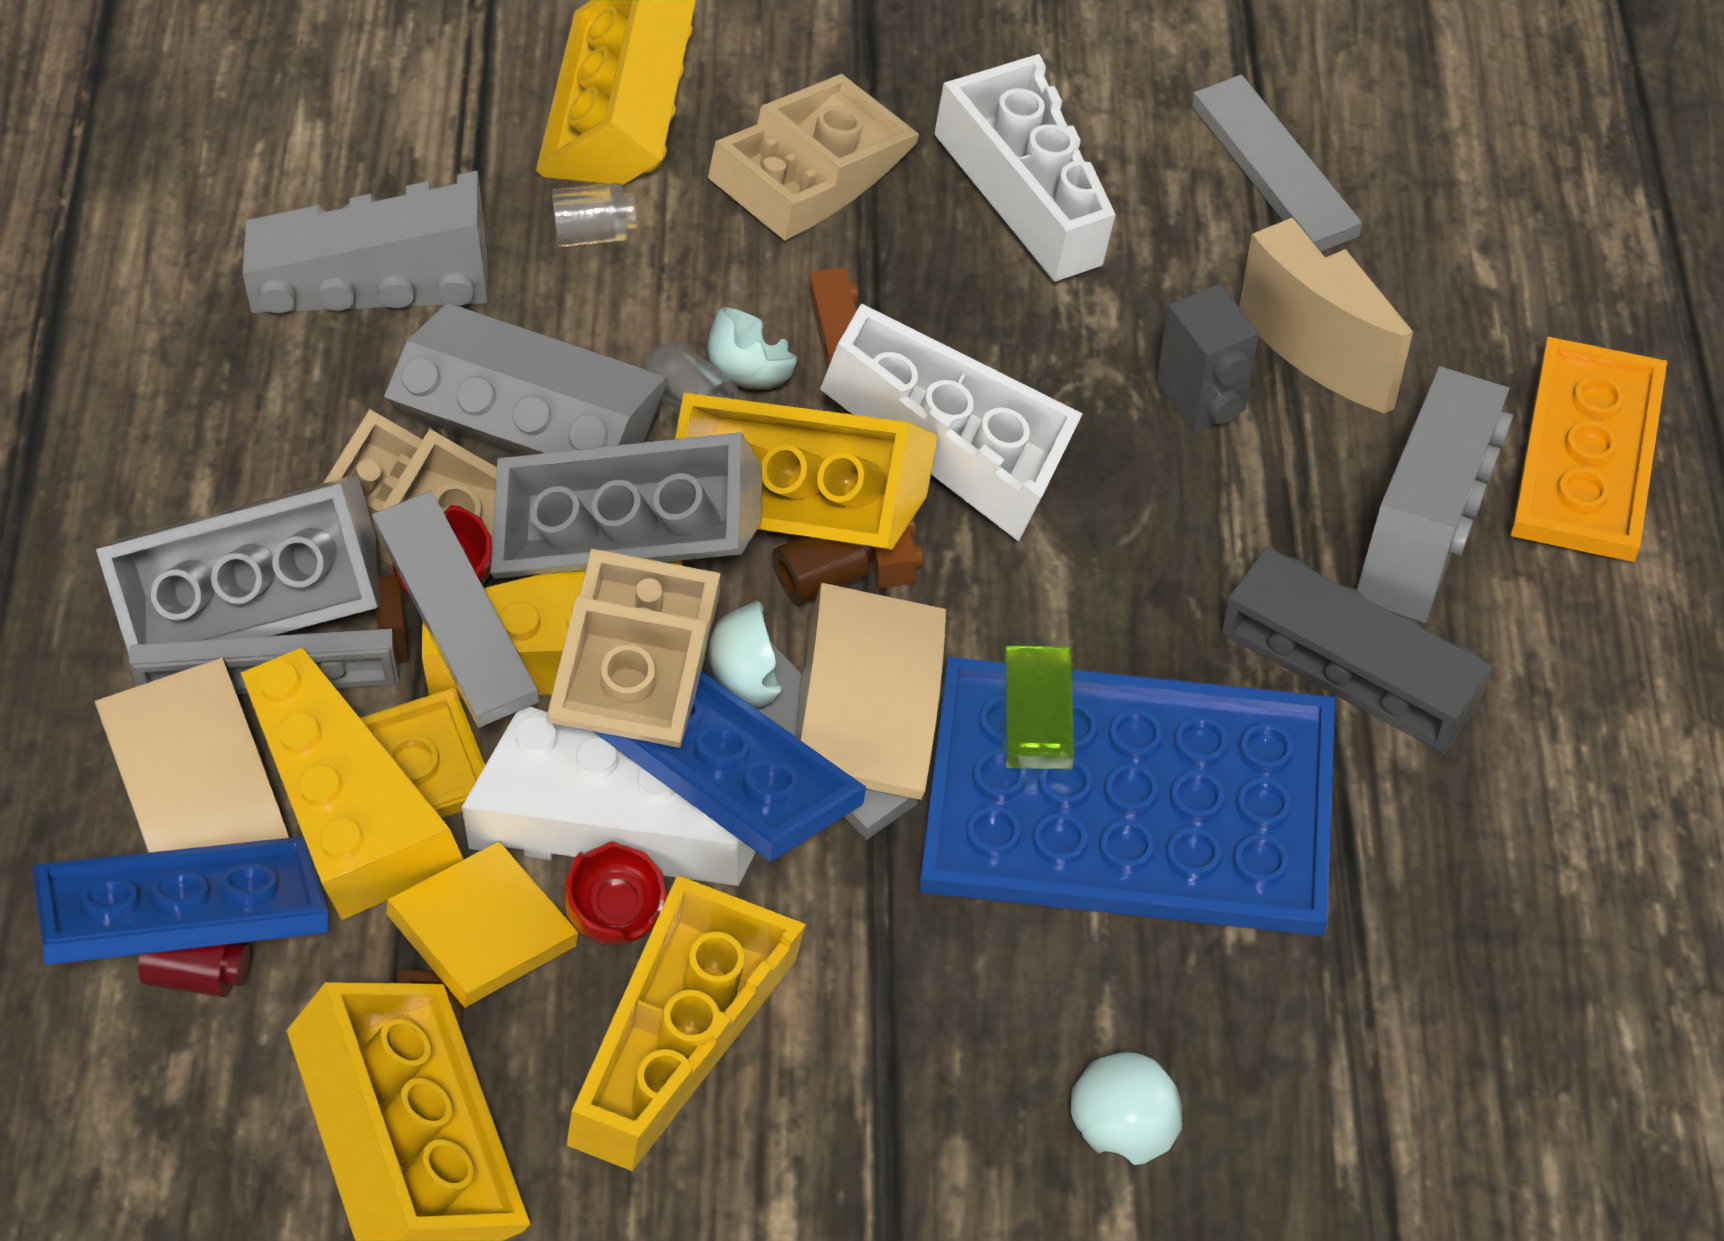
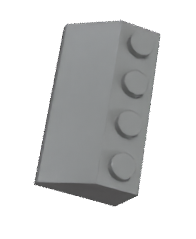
[384,303,668,456]
[490,432,762,579]
[96,474,380,655]

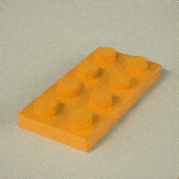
[1511,337,1667,562]

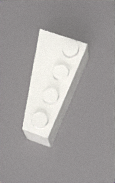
[934,54,1116,282]
[820,304,1083,541]
[461,706,756,886]

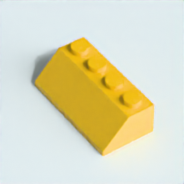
[535,0,696,185]
[675,392,938,550]
[286,982,530,1241]

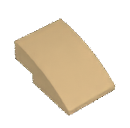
[708,74,919,241]
[1239,217,1413,413]
[324,409,497,586]
[546,548,721,748]
[796,583,946,800]
[94,657,289,853]

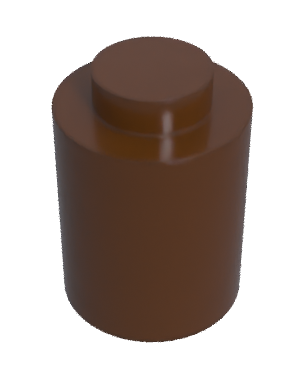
[772,536,873,606]

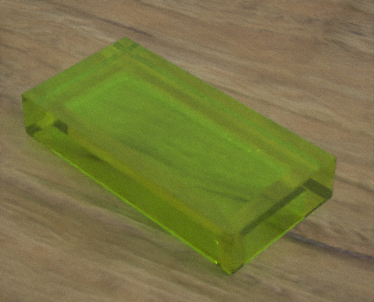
[1005,646,1074,769]

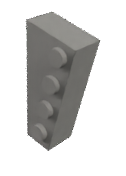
[243,170,488,313]
[1357,366,1514,623]

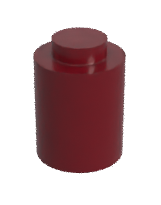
[138,943,250,998]

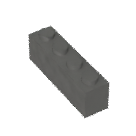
[1222,547,1493,755]

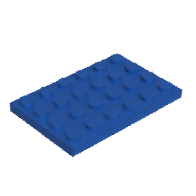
[920,657,1335,936]

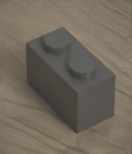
[1157,283,1259,433]

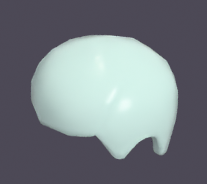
[707,307,798,390]
[707,601,782,708]
[1071,1052,1182,1165]

